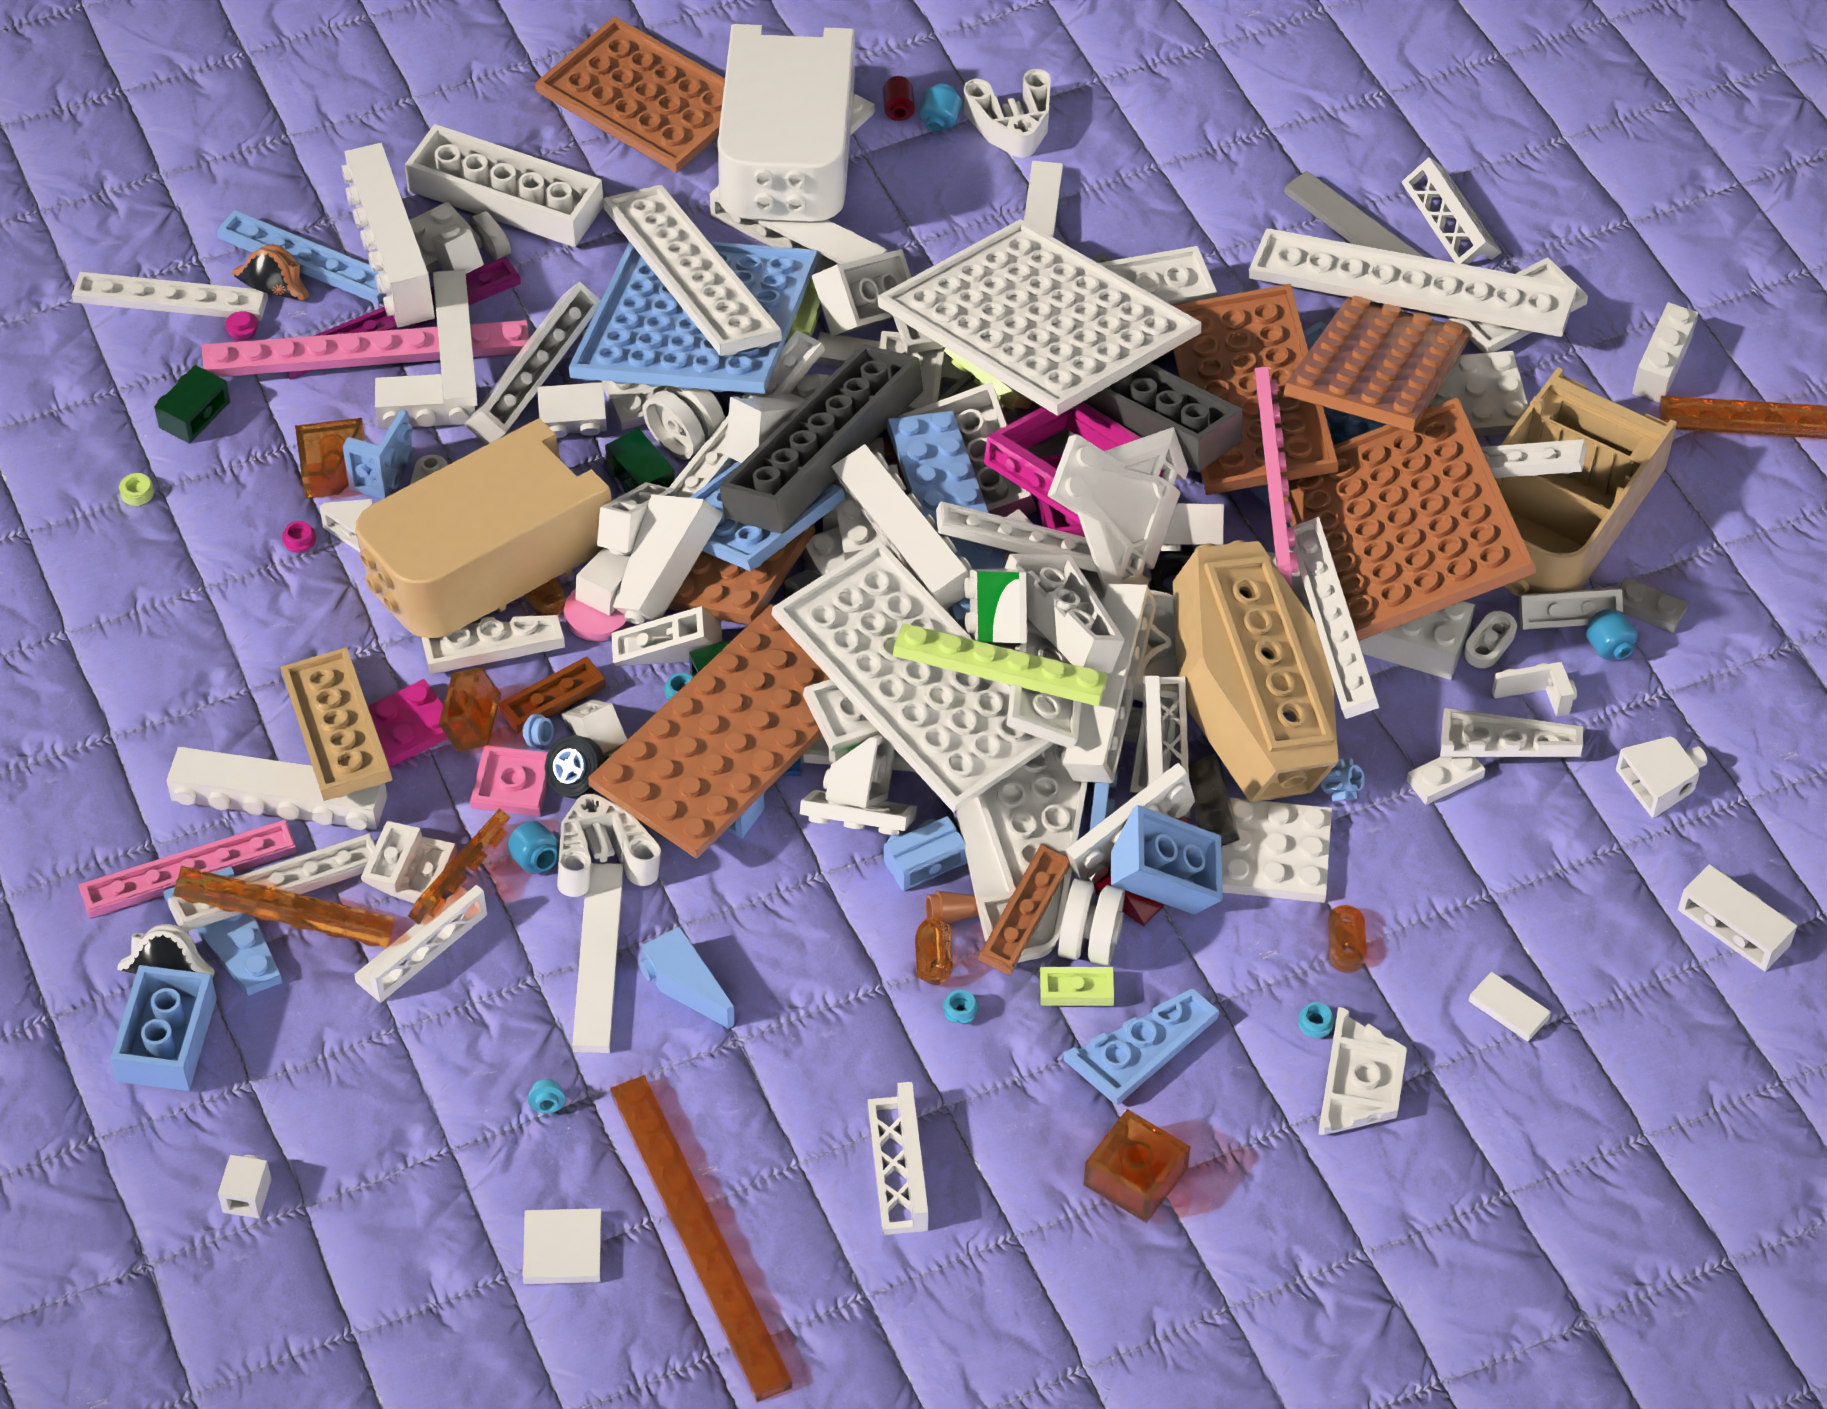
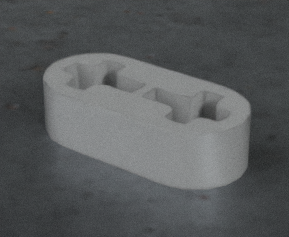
[470,211,511,260]

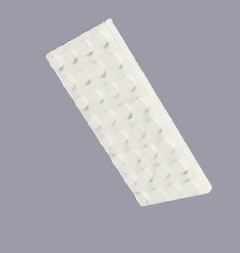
[771,540,1055,813]

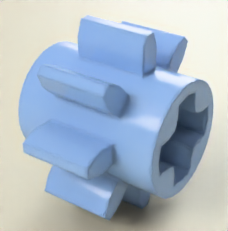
[1321,758,1365,801]

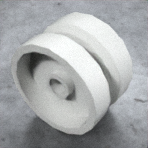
[643,386,725,460]
[1058,878,1125,967]

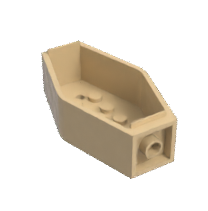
[1173,540,1339,802]

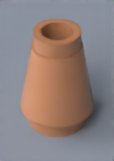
[925,890,979,926]

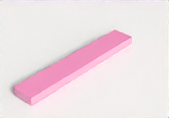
[78,819,297,919]

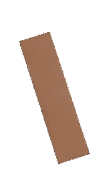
[978,844,1071,976]

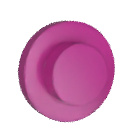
[225,311,258,341]
[282,521,316,553]

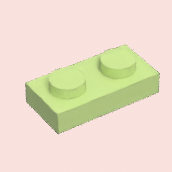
[1040,967,1114,1006]

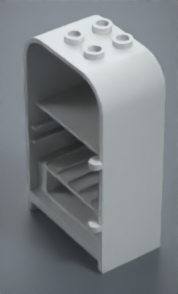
[718,24,855,222]

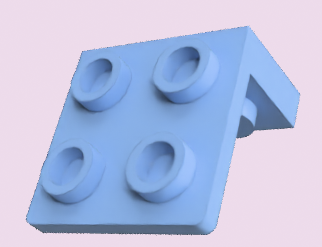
[343,410,415,499]

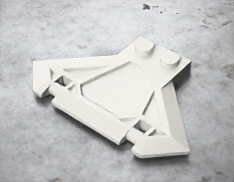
[1048,427,1188,594]

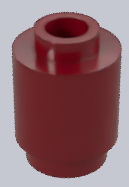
[883,76,915,121]

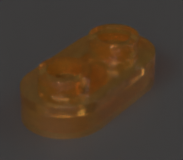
[523,577,566,616]
[1327,905,1366,973]
[915,916,953,986]

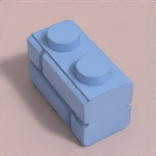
[884,816,967,891]

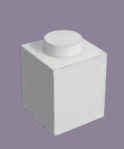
[431,224,484,274]
[218,1155,272,1219]

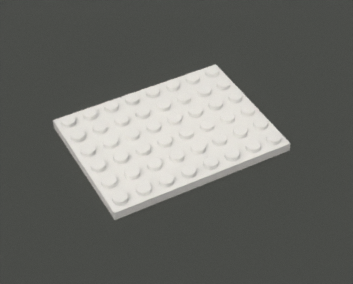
[878,219,1201,416]

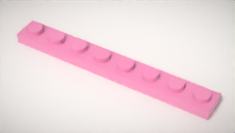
[1255,367,1299,588]

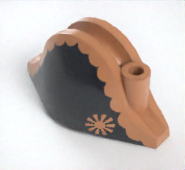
[231,244,309,301]

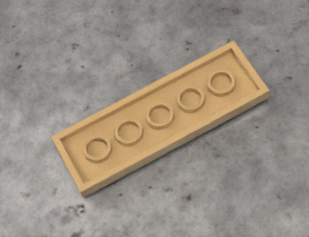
[280,647,393,801]

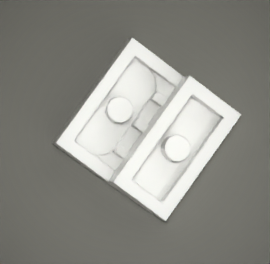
[361,821,457,908]

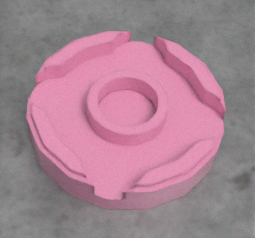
[564,589,630,642]

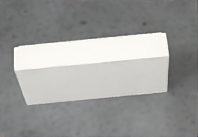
[1469,971,1551,1042]

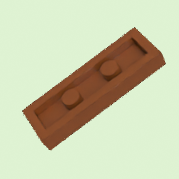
[499,656,606,734]

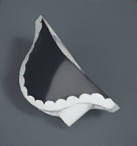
[117,924,214,977]

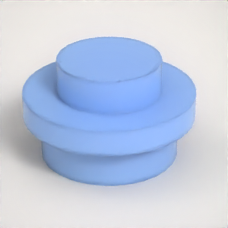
[522,714,554,749]

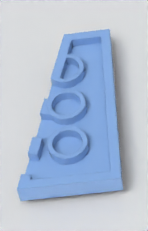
[163,866,282,996]
[1064,988,1219,1106]

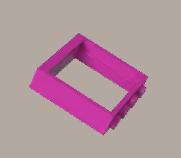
[984,402,1164,526]

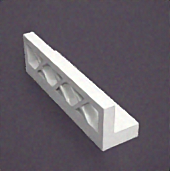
[1402,157,1501,265]
[1142,676,1190,818]
[354,885,487,1003]
[868,1082,929,1235]

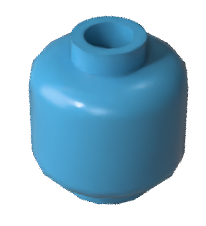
[918,84,962,132]
[1586,609,1638,660]
[507,821,560,874]

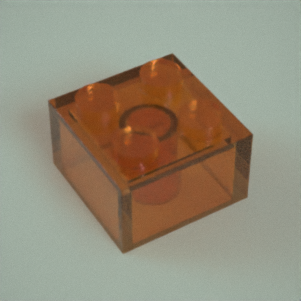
[1083,1109,1191,1223]

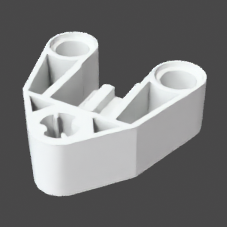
[963,69,1051,158]
[557,794,661,897]

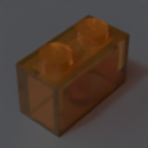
[438,667,502,752]

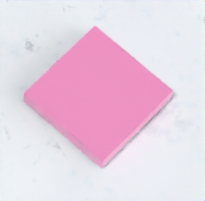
[470,745,548,817]

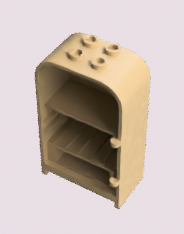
[1495,367,1677,597]
[355,418,612,638]

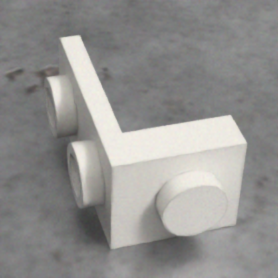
[1492,662,1577,717]

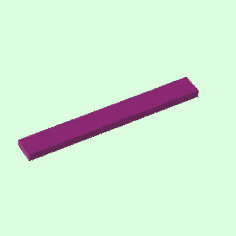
[285,256,521,380]

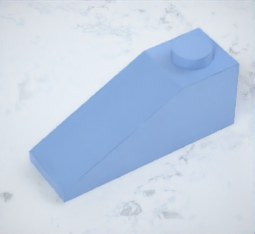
[639,927,735,1029]

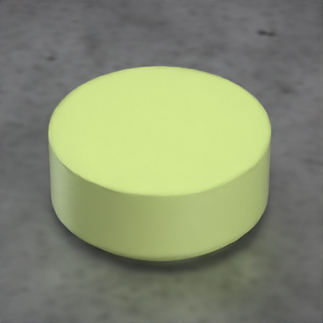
[119,473,154,506]

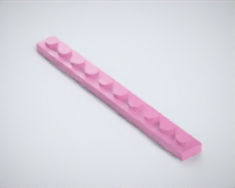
[202,320,529,377]

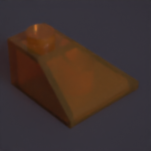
[295,418,366,499]

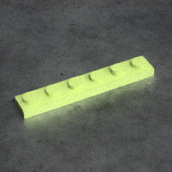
[893,623,1108,707]

